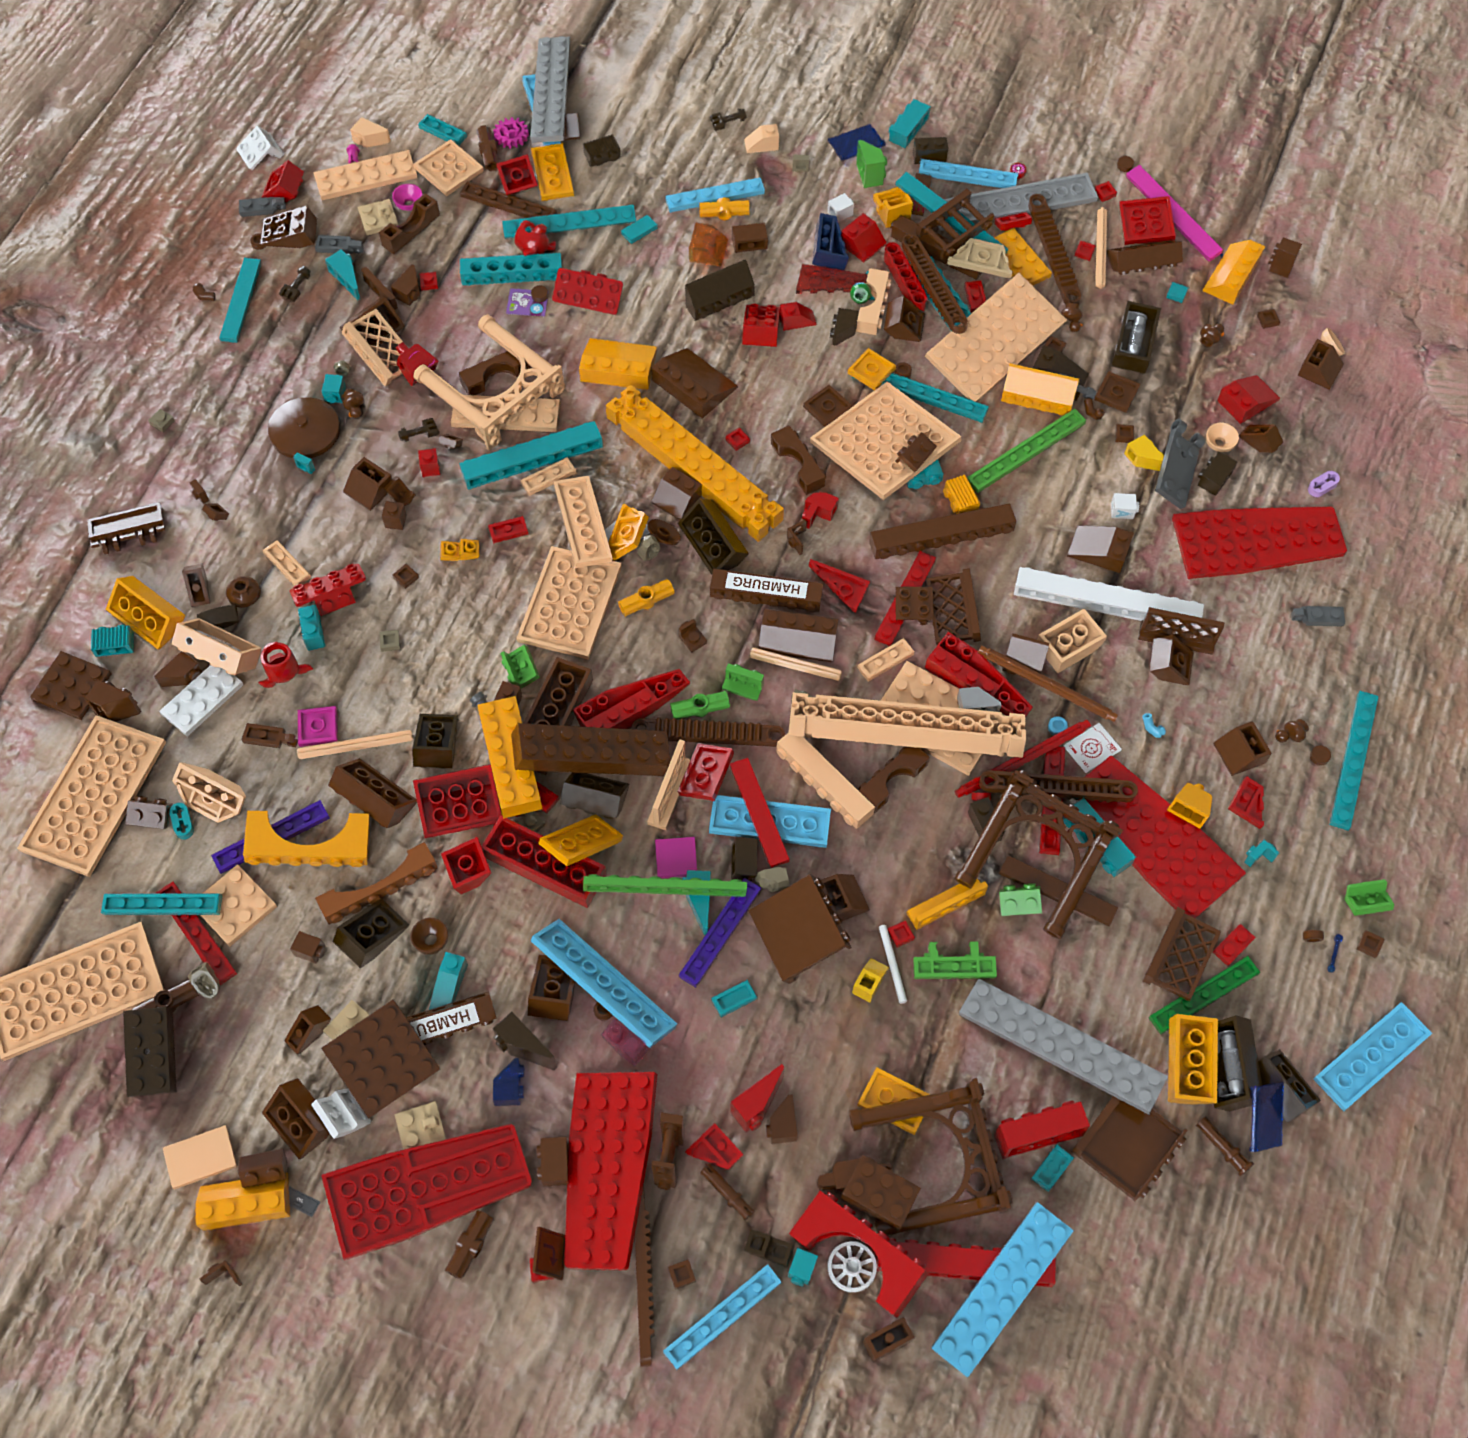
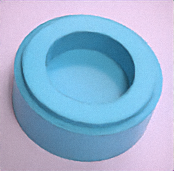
[1048,716,1068,736]

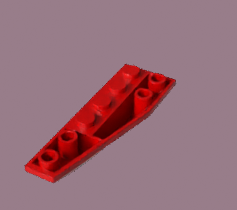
[924,632,1033,718]
[573,669,690,729]

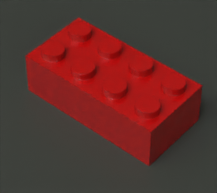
[994,1100,1090,1160]

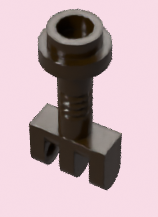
[710,108,747,131]
[279,266,311,302]
[398,418,440,442]

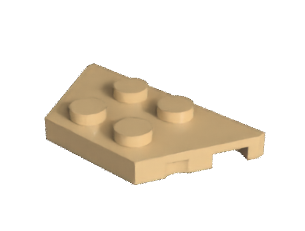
[947,238,1012,279]

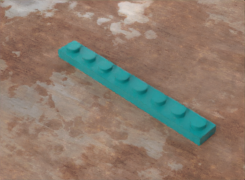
[502,205,636,239]
[1329,691,1379,831]

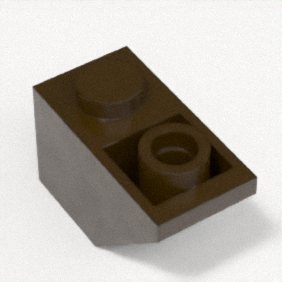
[830,308,859,346]

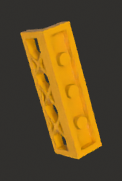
[906,878,988,930]

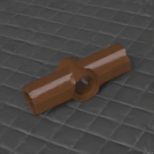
[477,125,498,172]
[132,980,199,1012]
[445,1210,494,1280]

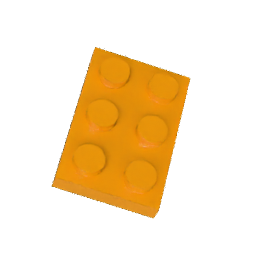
[857,1067,930,1135]

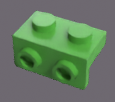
[500,645,540,689]
[722,663,764,701]
[1345,879,1394,916]
[999,883,1042,916]

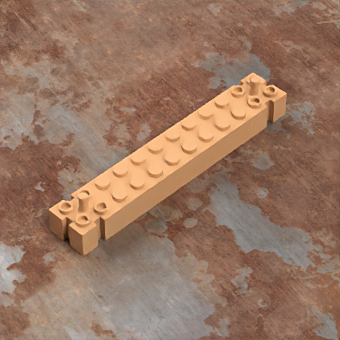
[789,692,1026,758]

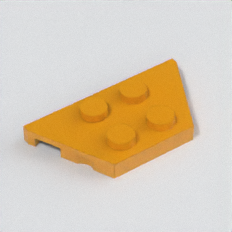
[608,504,649,561]

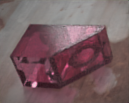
[601,1019,648,1066]

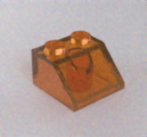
[689,222,728,266]

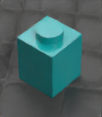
[322,374,346,403]
[788,1248,818,1286]

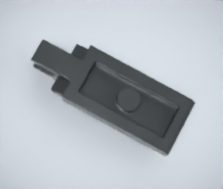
[239,197,286,217]
[315,235,364,254]
[1291,606,1345,627]

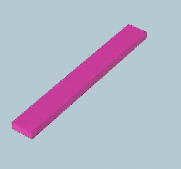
[1126,165,1223,262]

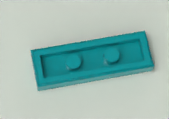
[418,114,467,146]

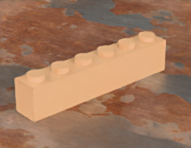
[777,733,875,829]

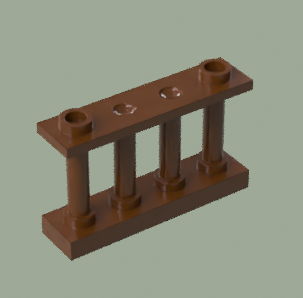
[915,188,994,260]
[652,1112,685,1190]

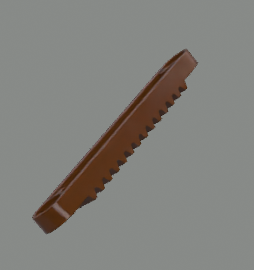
[1028,194,1081,305]
[902,234,968,334]
[632,717,785,747]
[979,770,1138,803]
[635,1185,655,1367]

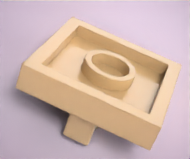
[358,199,398,235]
[323,1000,369,1040]
[394,1101,446,1150]

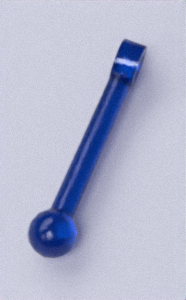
[1327,934,1343,973]

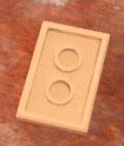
[163,1125,238,1190]

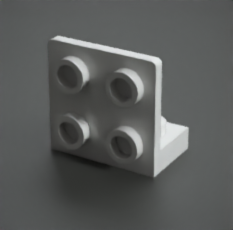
[237,125,284,170]

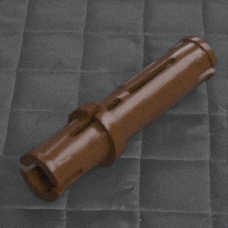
[700,1164,755,1221]

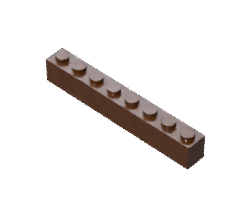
[869,503,1016,559]

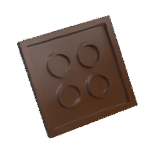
[30,651,112,720]

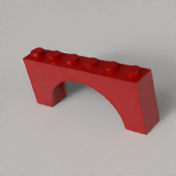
[789,1191,929,1319]

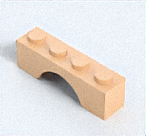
[856,268,892,335]

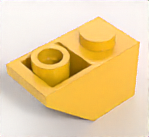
[1124,434,1164,471]
[852,958,889,1003]

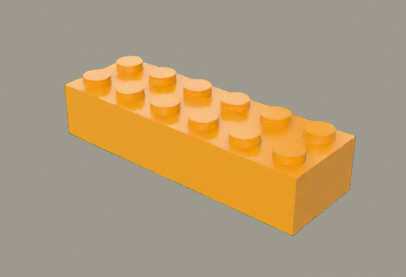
[477,696,542,819]

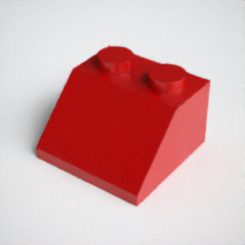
[496,154,538,196]
[261,160,304,203]
[841,213,887,263]
[441,837,492,895]

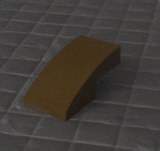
[197,605,239,629]
[744,1229,795,1267]

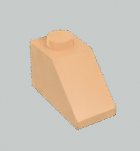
[350,117,391,147]
[745,124,779,153]

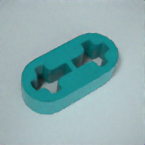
[170,803,194,840]

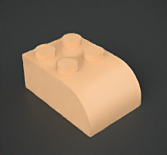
[1037,609,1107,673]

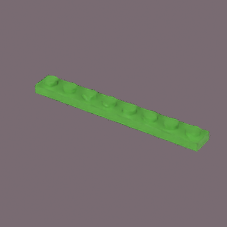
[967,409,1086,493]
[583,874,747,897]

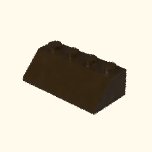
[685,260,755,321]
[678,498,749,574]

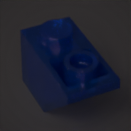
[493,1058,525,1106]

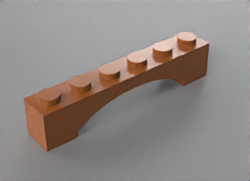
[315,842,438,925]

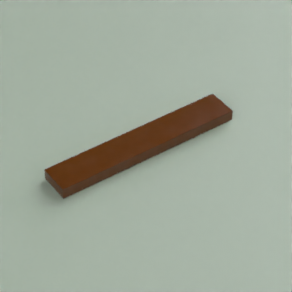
[460,182,557,218]
[999,856,1118,926]

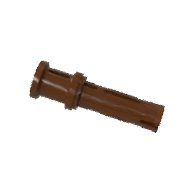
[1196,1116,1254,1177]

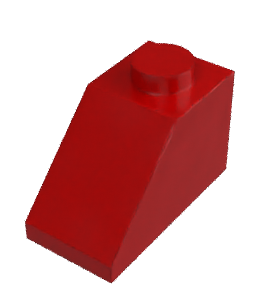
[779,302,816,331]

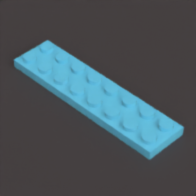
[531,919,677,1048]
[931,1202,1074,1378]

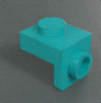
[1244,840,1279,867]

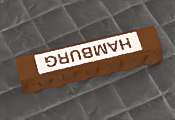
[710,569,823,612]
[406,991,497,1045]

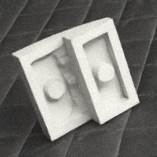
[311,1088,372,1139]

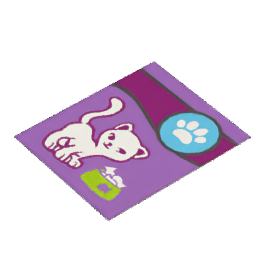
[506,289,549,316]

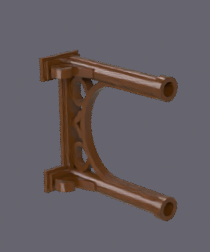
[954,770,1123,939]
[849,1078,1013,1236]

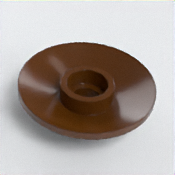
[647,519,681,545]

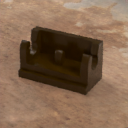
[731,837,757,881]

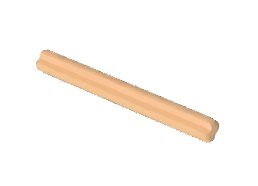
[750,648,842,681]

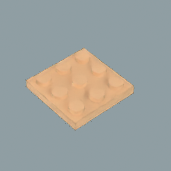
[414,139,484,196]
[200,864,277,947]

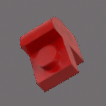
[802,492,839,529]

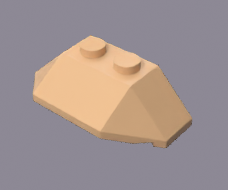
[172,762,246,823]

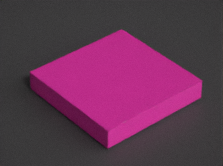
[297,706,338,747]
[655,837,697,879]

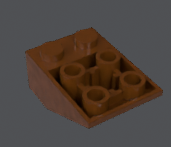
[261,206,317,248]

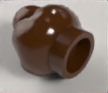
[1061,303,1083,332]
[1200,324,1224,347]
[342,389,364,418]
[1275,719,1309,743]

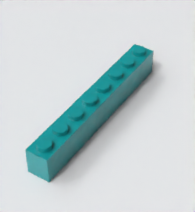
[459,421,603,490]

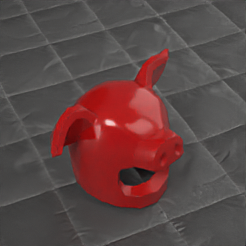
[514,220,557,256]
[258,642,313,688]

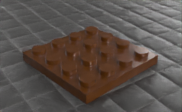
[321,999,441,1119]

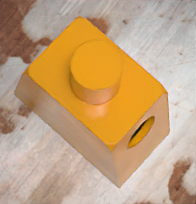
[1167,783,1212,829]

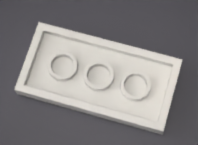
[159,665,244,737]

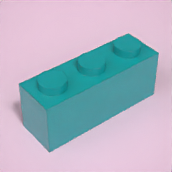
[888,99,931,149]

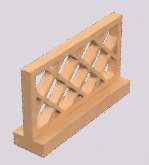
[342,309,403,386]
[647,739,690,830]

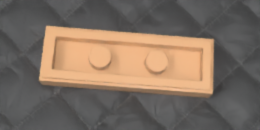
[520,457,576,496]
[263,540,311,586]
[857,638,915,682]

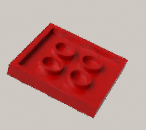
[1119,196,1176,245]

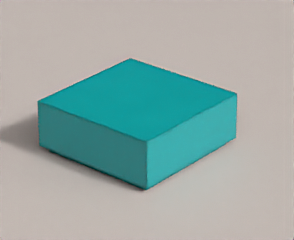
[1166,282,1189,303]
[294,452,315,474]

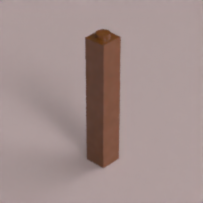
[890,215,982,280]

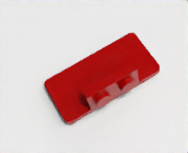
[552,268,624,315]
[289,564,366,616]

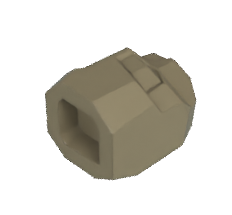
[637,535,660,561]
[755,867,789,892]
[188,962,220,999]

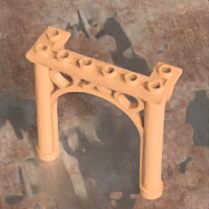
[413,314,565,451]

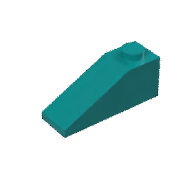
[325,249,360,300]
[682,870,711,935]
[429,952,468,1010]

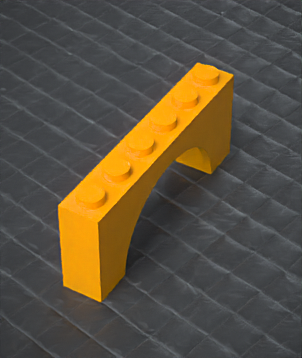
[243,810,370,867]

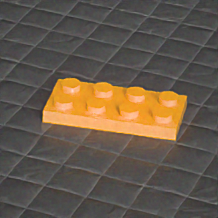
[531,143,574,201]
[994,228,1052,286]
[539,814,623,866]

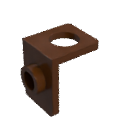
[787,520,806,555]
[200,1260,243,1286]

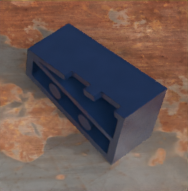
[812,213,849,271]

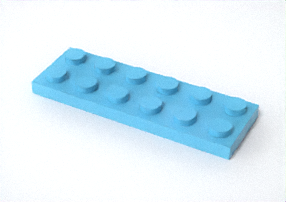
[709,795,831,848]
[1313,1002,1432,1111]

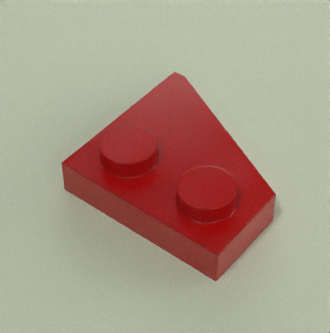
[1228,776,1264,829]
[685,1123,744,1170]

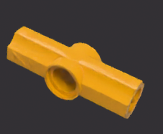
[699,197,749,220]
[618,579,675,617]

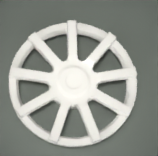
[828,1241,877,1292]

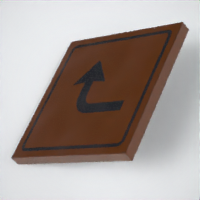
[532,1227,565,1280]

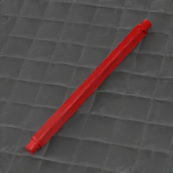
[954,720,1091,798]

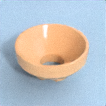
[1321,328,1345,356]
[1206,423,1239,452]

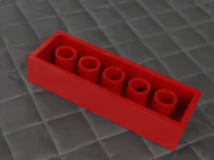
[482,815,607,908]

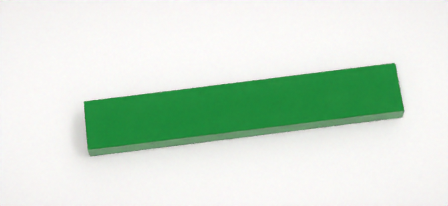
[1149,956,1260,1035]

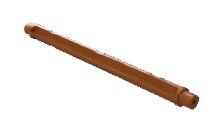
[977,645,1118,722]

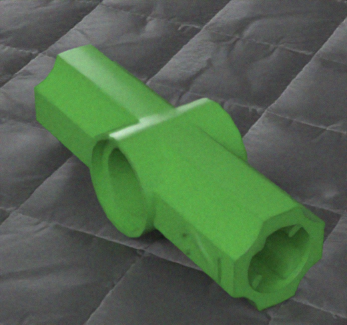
[670,691,730,720]

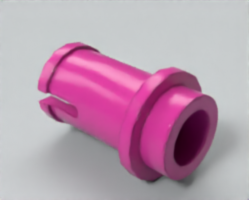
[346,144,360,164]

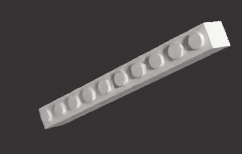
[1014,567,1204,628]

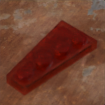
[796,264,868,294]

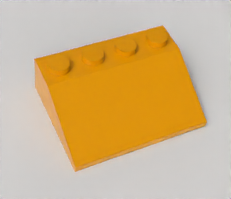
[579,338,657,390]

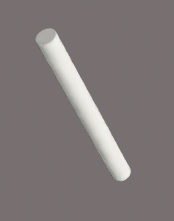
[879,925,907,1004]

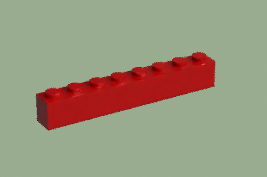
[877,1238,1056,1287]

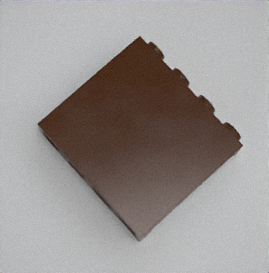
[748,874,852,984]
[1072,1096,1188,1201]

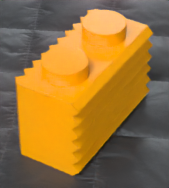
[943,474,980,514]

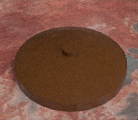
[268,397,340,459]

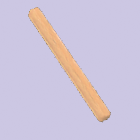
[1095,207,1107,289]
[297,730,413,759]

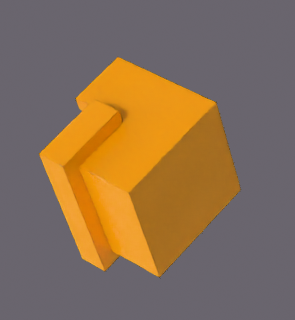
[873,187,913,228]

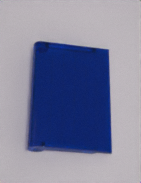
[828,124,886,161]
[1249,1082,1284,1152]

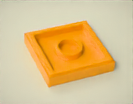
[847,348,896,390]

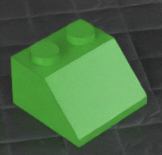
[856,140,887,188]

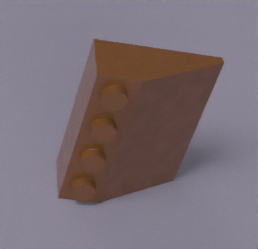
[651,348,738,419]

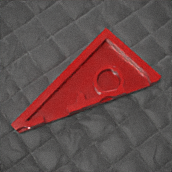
[809,559,870,613]

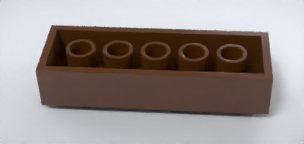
[523,657,593,775]

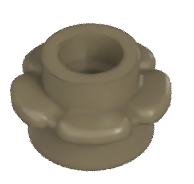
[333,361,351,377]

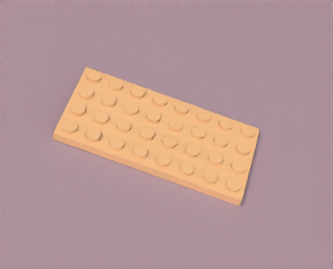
[925,273,1067,402]
[17,715,166,877]
[0,922,165,1061]

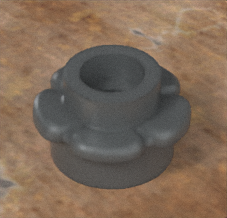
[470,691,488,708]

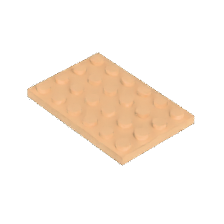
[517,546,622,660]
[880,661,1005,776]

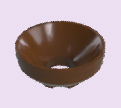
[226,576,261,608]
[410,918,448,955]

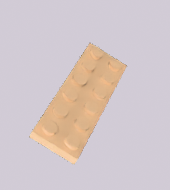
[313,150,417,200]
[451,395,560,432]
[554,476,612,568]

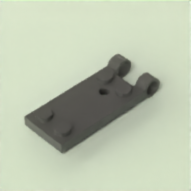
[1155,418,1206,509]

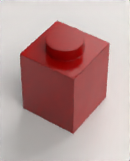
[418,448,440,477]

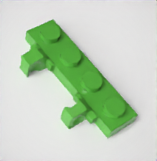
[913,942,997,979]

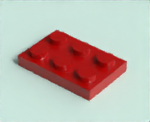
[677,743,734,801]

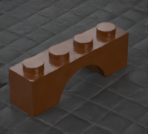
[379,193,440,254]
[458,351,531,395]
[771,425,826,495]
[858,746,930,814]

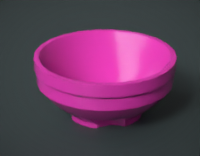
[392,184,423,211]

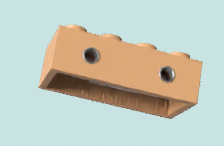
[171,618,262,675]

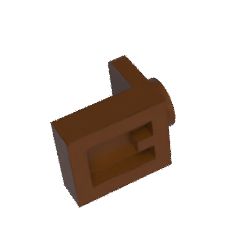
[679,619,707,653]

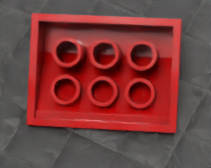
[413,764,502,839]

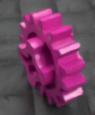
[493,117,529,149]

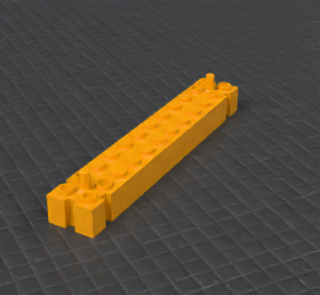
[605,385,784,542]

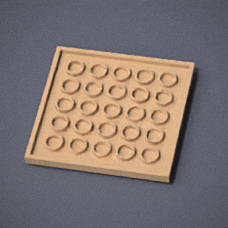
[810,382,961,500]

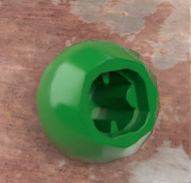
[850,282,871,304]

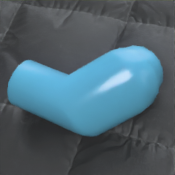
[1142,713,1166,738]

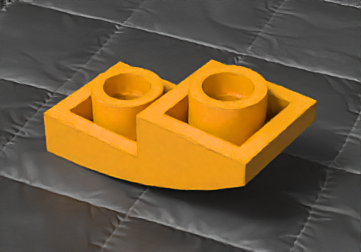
[440,539,479,561]

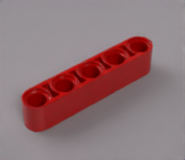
[884,242,927,313]

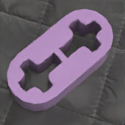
[1308,471,1340,497]

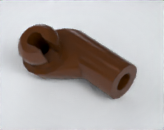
[193,283,216,301]
[1084,398,1105,420]

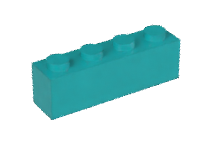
[1063,798,1136,877]

